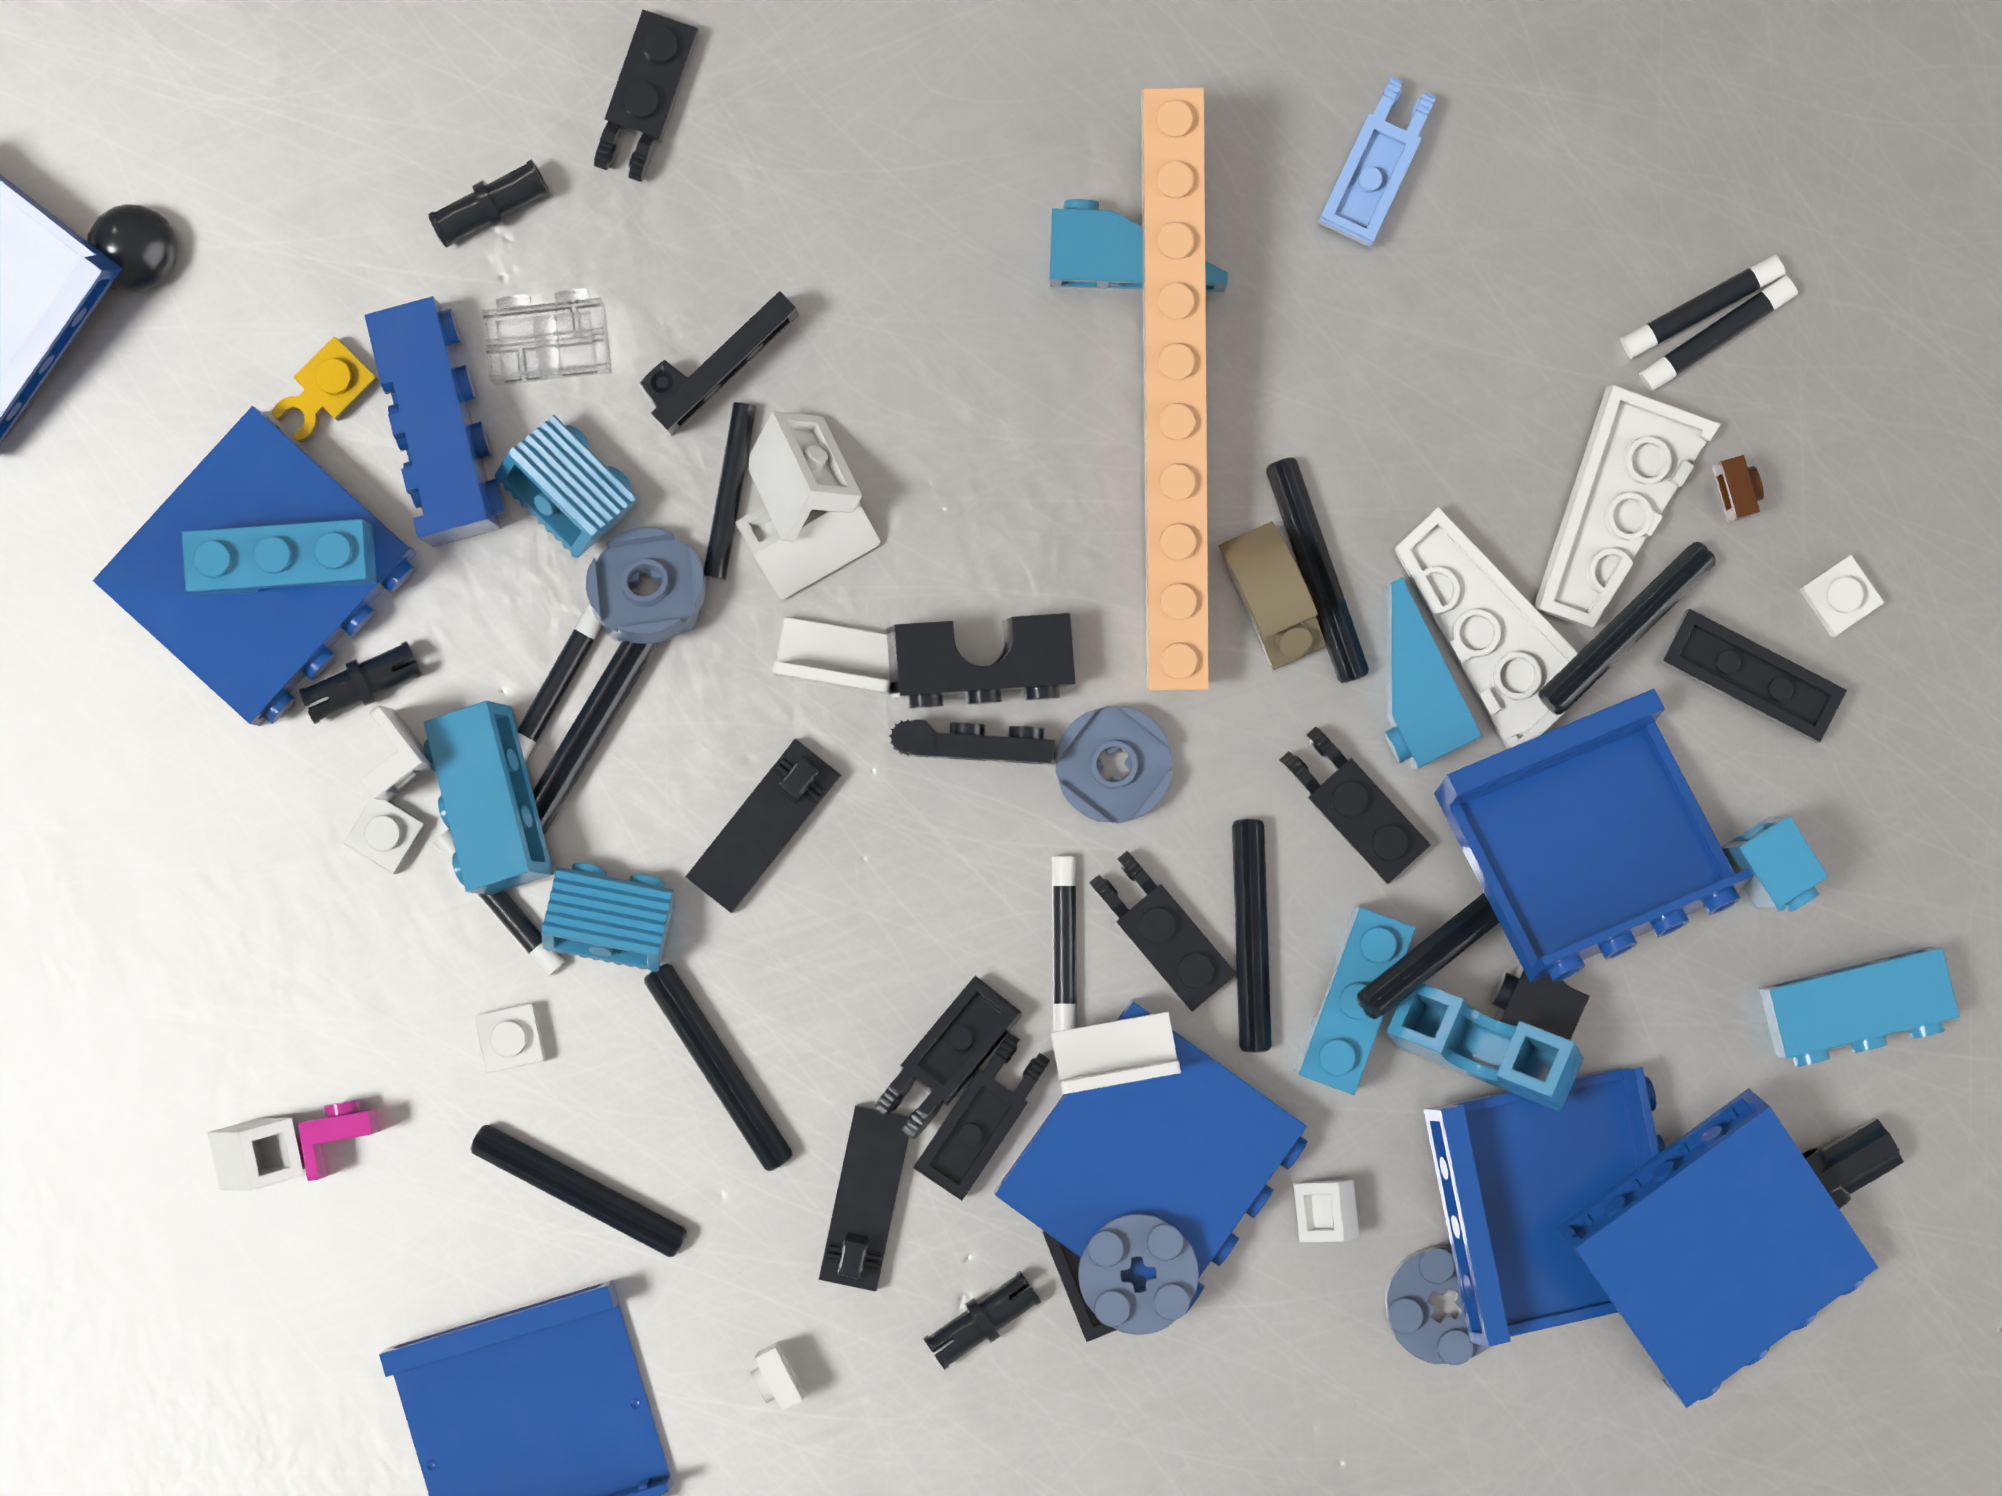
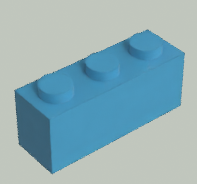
[423,701,554,895]
[1759,947,1960,1067]

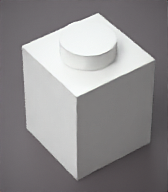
[207,1118,304,1191]

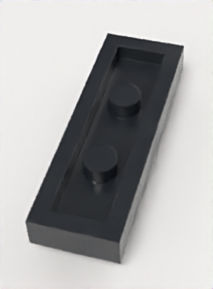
[1659,609,1847,743]

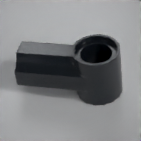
[1802,1118,1904,1209]

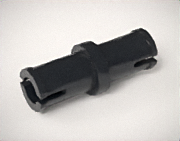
[428,159,550,248]
[299,641,422,724]
[923,1271,1041,1370]

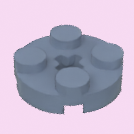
[586,527,706,644]
[1055,706,1173,823]
[1078,1213,1198,1335]
[1385,1245,1487,1365]

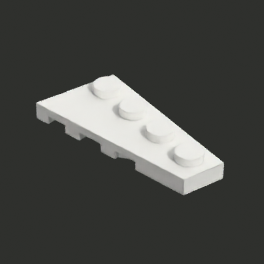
[1534,385,1721,628]
[1394,507,1601,749]

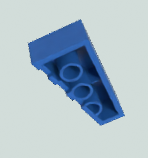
[364,296,507,547]

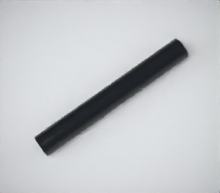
[704,402,756,580]

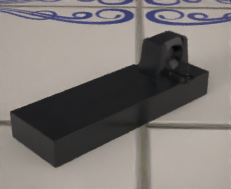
[639,291,799,436]
[685,738,842,913]
[818,1105,909,1292]

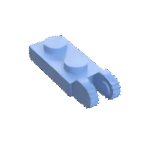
[1317,76,1436,247]

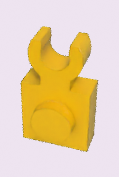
[272,336,379,443]

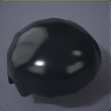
[87,204,177,293]

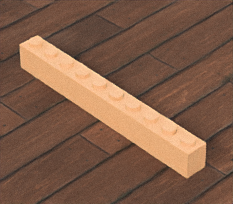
[1141,88,1209,690]

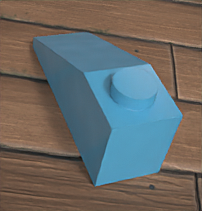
[1049,199,1228,292]
[1384,577,1482,769]

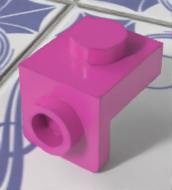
[295,1100,381,1181]

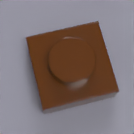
[1712,455,1764,523]

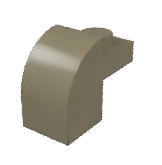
[1218,521,1327,670]

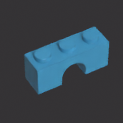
[182,519,377,597]
[1294,906,1416,1095]
[1386,984,1584,1112]

